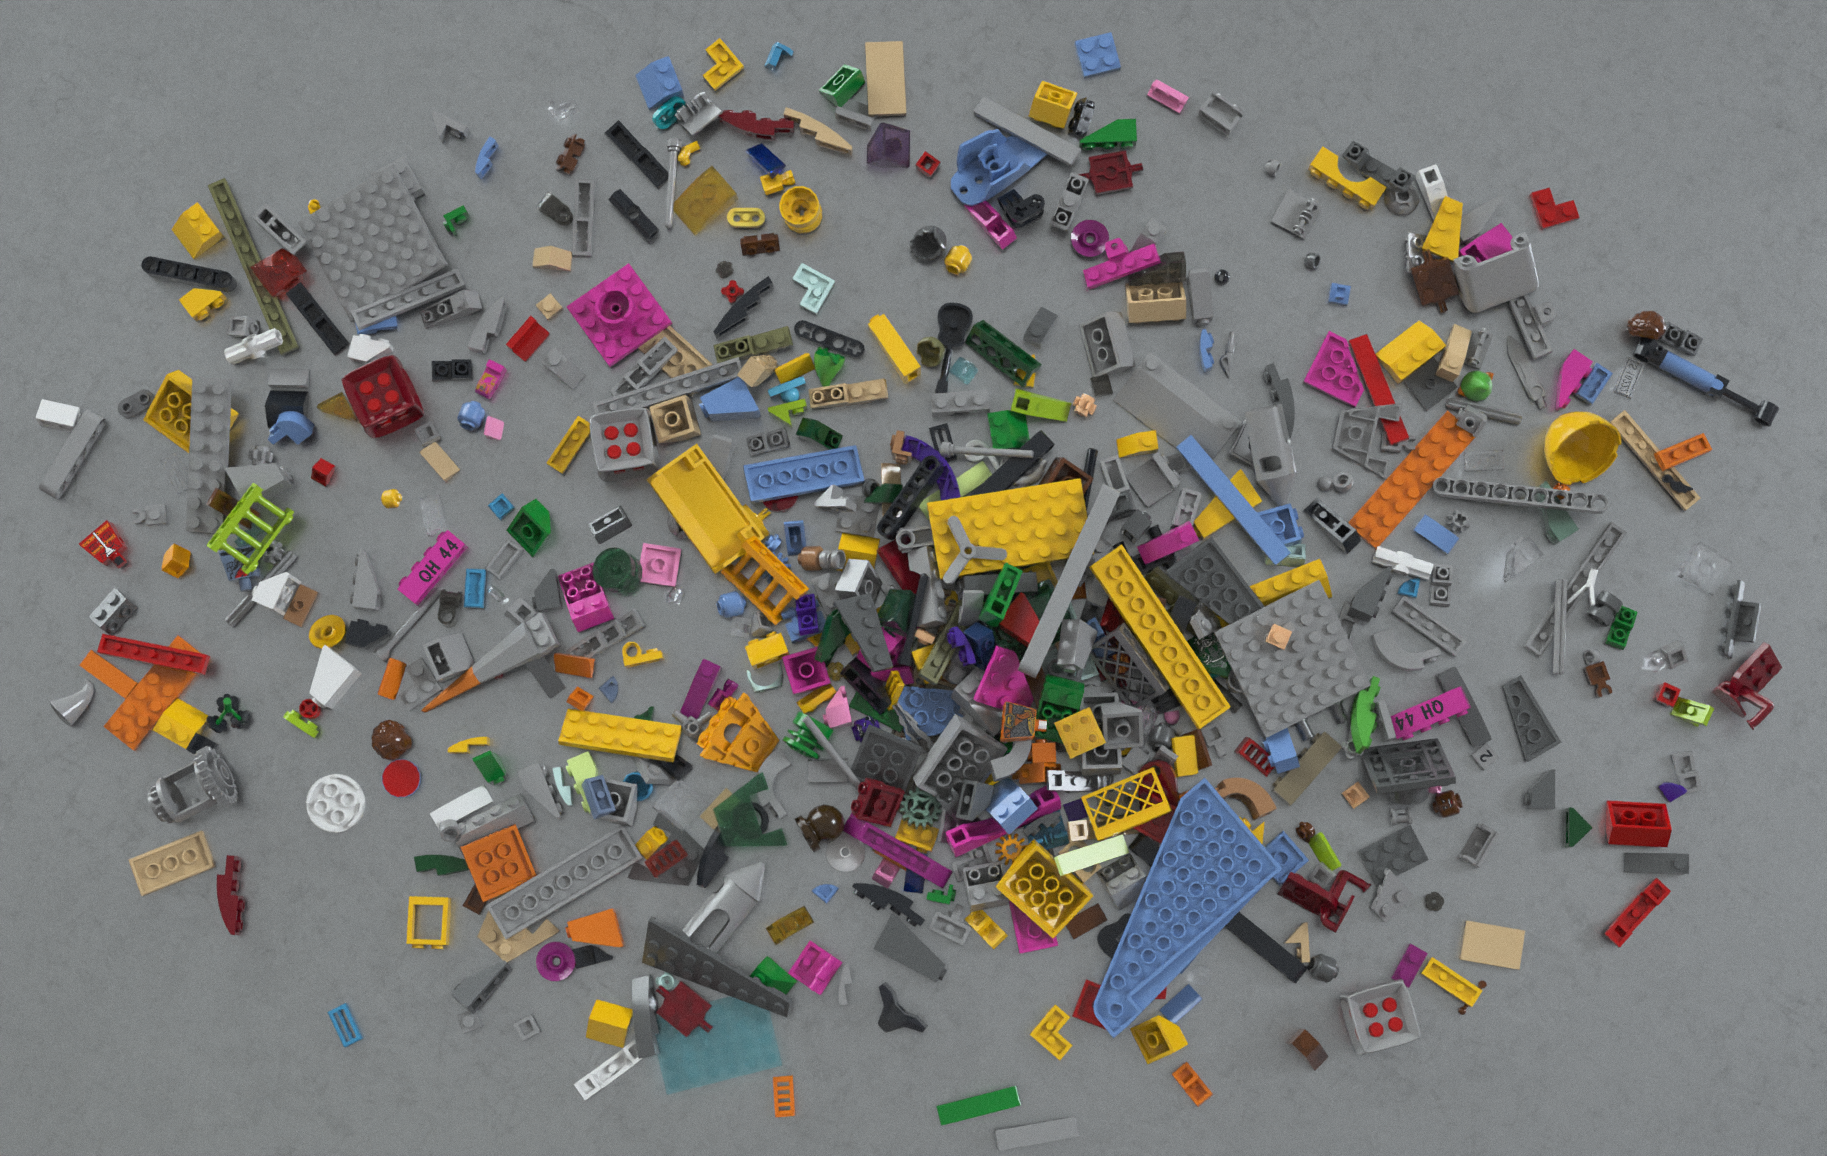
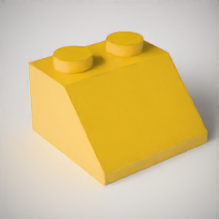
[1028,81,1078,129]
[171,202,225,259]
[745,631,790,670]
[153,698,208,749]

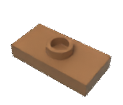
[283,584,319,627]

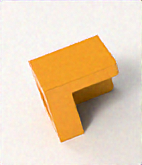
[161,543,191,578]

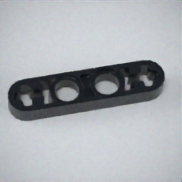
[794,320,865,359]

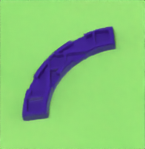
[902,435,961,500]

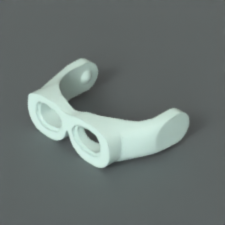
[747,663,783,693]

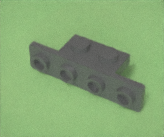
[1722,580,1761,659]

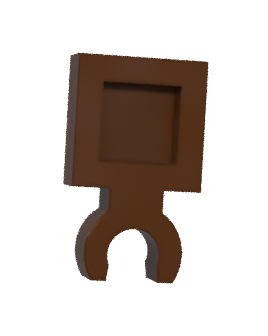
[1584,661,1612,698]

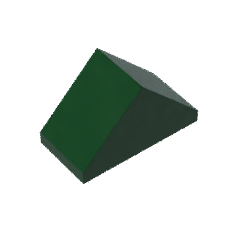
[1565,807,1593,848]

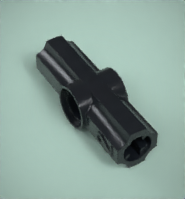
[608,189,659,241]

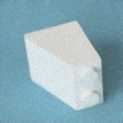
[309,645,362,709]

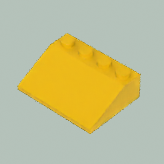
[143,370,239,453]
[995,839,1093,938]

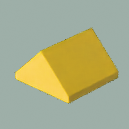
[836,533,880,572]
[586,999,633,1048]

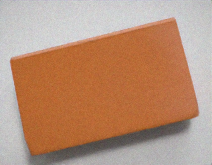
[554,653,595,678]
[378,658,407,700]

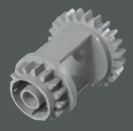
[148,746,238,824]

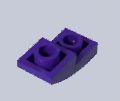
[795,593,819,636]
[947,626,976,666]

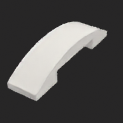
[574,1040,643,1101]

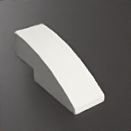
[430,785,494,829]

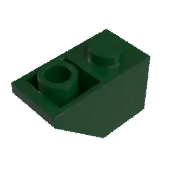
[795,417,843,450]

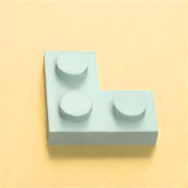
[792,263,835,315]

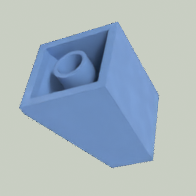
[699,377,761,422]

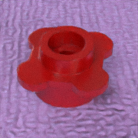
[721,280,744,303]

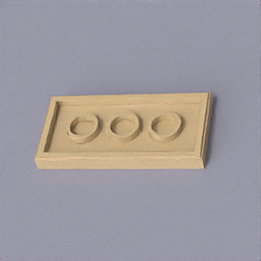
[865,41,906,117]
[637,326,713,398]
[128,831,216,896]

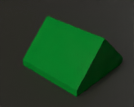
[818,64,865,107]

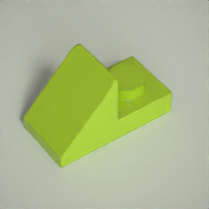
[768,399,808,428]
[1671,697,1714,727]

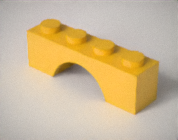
[1308,146,1387,211]

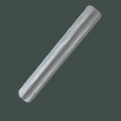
[1446,397,1522,425]

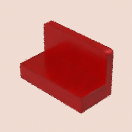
[506,315,550,362]

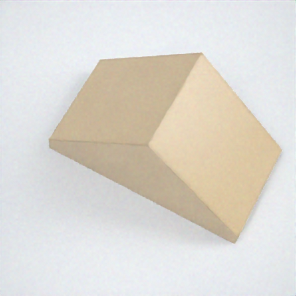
[532,246,572,271]

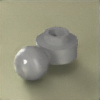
[1317,472,1354,492]

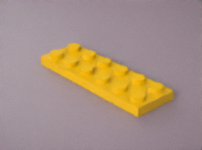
[558,708,682,762]

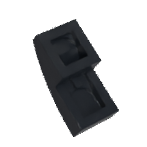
[656,750,692,781]

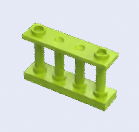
[207,483,294,575]

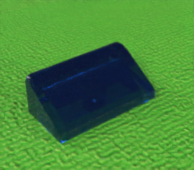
[746,143,786,179]

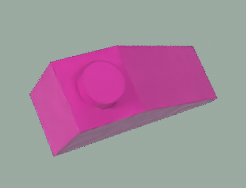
[1137,521,1199,564]

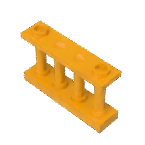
[721,536,809,625]

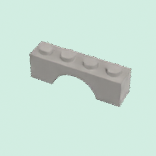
[908,546,947,629]

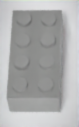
[1080,693,1122,775]

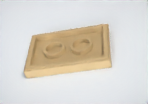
[1460,920,1525,970]

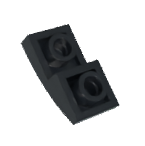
[431,359,472,381]

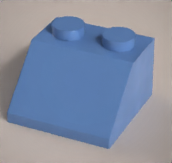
[635,56,684,110]

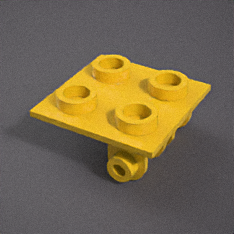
[1054,707,1106,759]

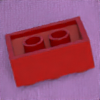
[1606,801,1672,848]

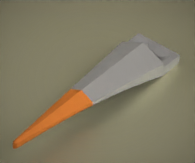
[421,612,560,712]

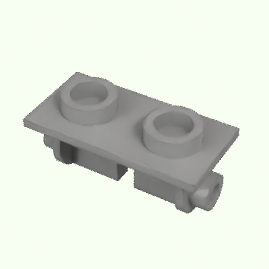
[1464,327,1494,369]

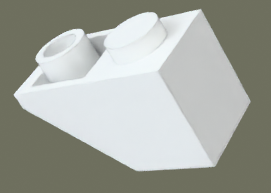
[347,334,393,364]

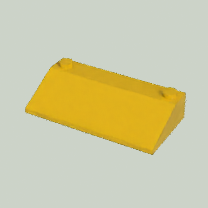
[646,443,765,574]

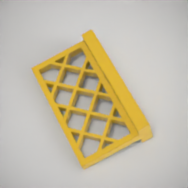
[1081,767,1173,841]

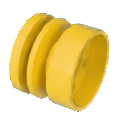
[779,186,822,234]

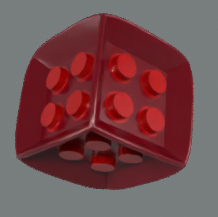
[341,355,425,439]

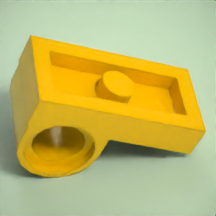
[622,642,664,668]

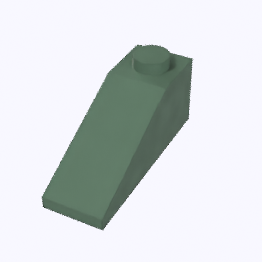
[1539,481,1579,544]

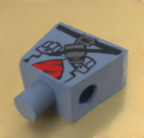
[219,545,260,592]

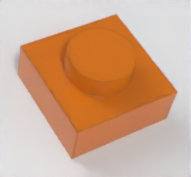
[566,686,594,712]

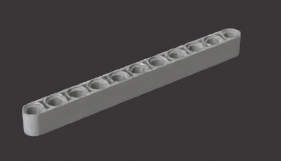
[1018,484,1121,678]

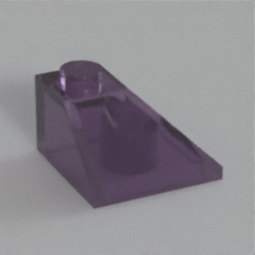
[867,122,910,168]

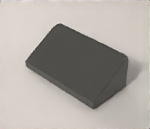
[587,505,632,544]

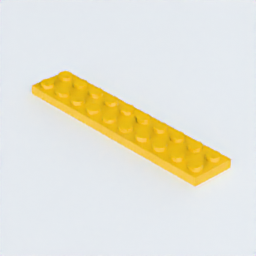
[1089,545,1231,729]

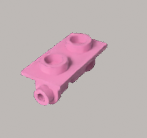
[1147,79,1189,114]

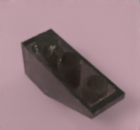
[1127,252,1186,286]

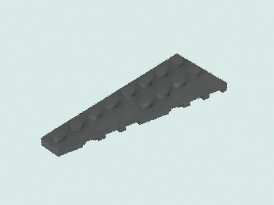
[1165,536,1265,624]
[642,916,793,1017]

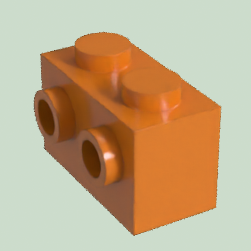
[1027,739,1056,763]

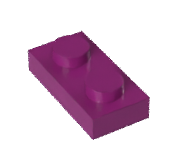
[1391,943,1428,988]

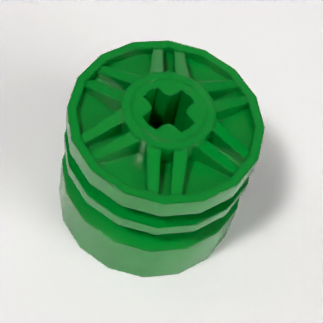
[782,711,834,760]

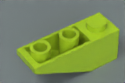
[1011,389,1072,422]

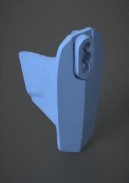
[951,129,1048,206]

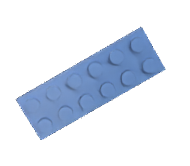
[743,445,864,504]

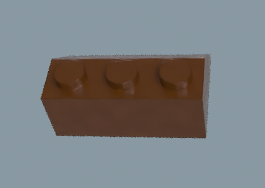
[1039,457,1094,495]

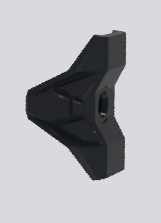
[878,982,928,1033]

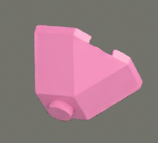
[823,686,853,729]

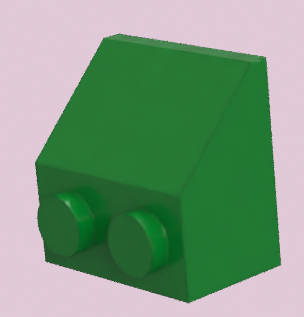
[987,410,1030,450]

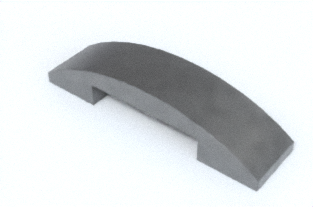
[1046,770,1114,792]

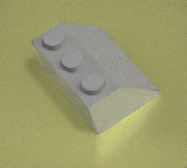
[1079,312,1136,379]

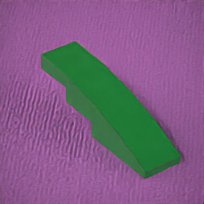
[936,1086,1021,1126]

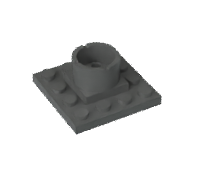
[1361,738,1456,805]

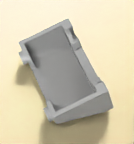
[1454,232,1539,313]

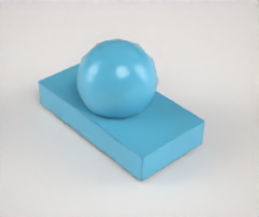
[767,376,806,403]

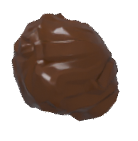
[1627,311,1666,340]
[371,720,412,760]

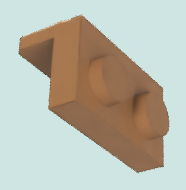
[890,430,912,465]

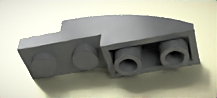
[1263,363,1295,439]

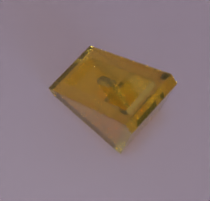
[317,392,358,422]

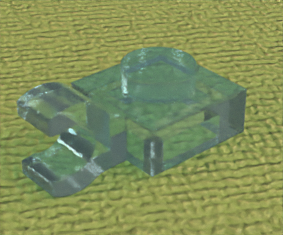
[234,523,265,547]

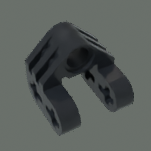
[997,189,1045,231]

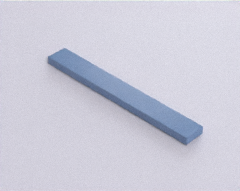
[1176,435,1291,566]

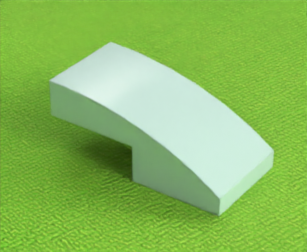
[553,767,574,807]

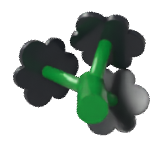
[206,694,250,733]

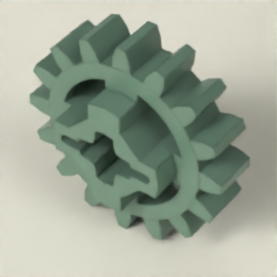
[900,787,942,830]

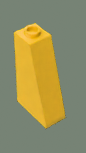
[868,314,921,384]
[1193,469,1262,541]

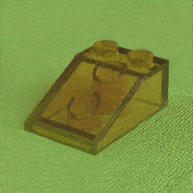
[673,166,738,235]

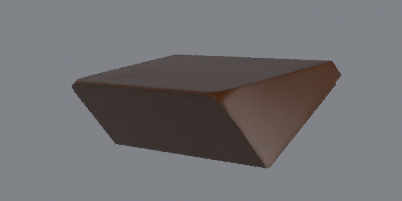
[1181,729,1212,771]

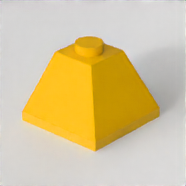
[1130,1015,1188,1064]

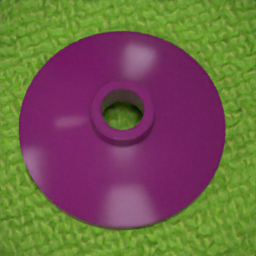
[1071,220,1109,257]
[536,942,575,981]

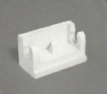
[36,399,82,432]

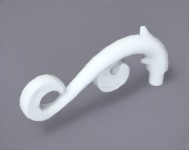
[964,439,1047,488]

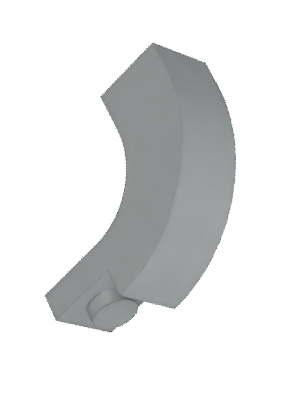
[1371,628,1441,671]
[988,740,1031,782]
[756,748,792,819]

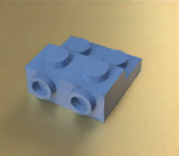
[1257,503,1304,547]

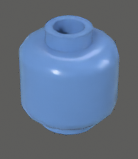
[457,401,485,431]
[716,591,747,618]

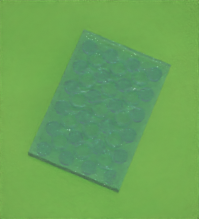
[655,996,782,1095]

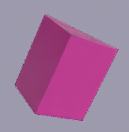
[782,646,831,695]

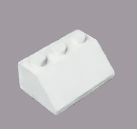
[251,572,302,616]

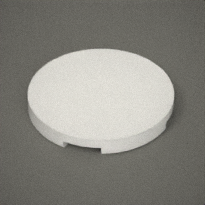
[306,774,365,833]

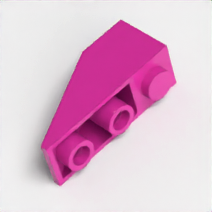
[1555,349,1593,411]

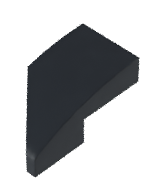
[572,945,613,969]

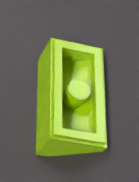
[1308,832,1341,871]

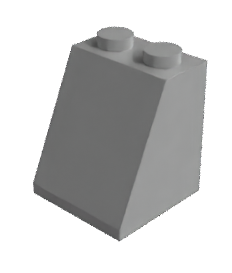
[225,463,292,509]

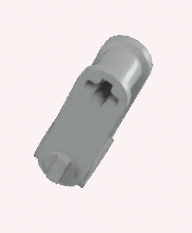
[896,526,934,553]

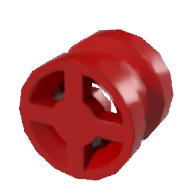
[299,699,322,719]

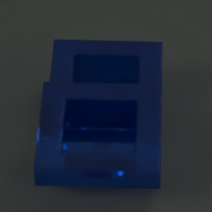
[904,853,928,894]

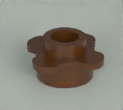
[1296,822,1315,843]

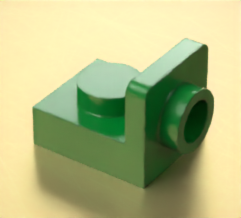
[443,205,469,236]
[926,884,956,905]

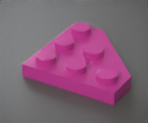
[1303,331,1364,408]
[973,645,1034,710]

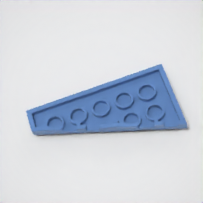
[898,686,964,741]

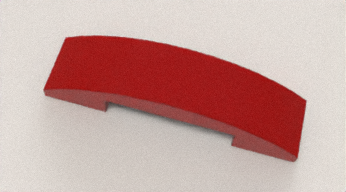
[1604,878,1671,948]

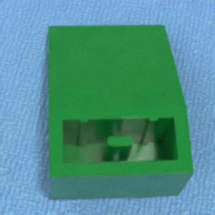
[1035,674,1084,744]

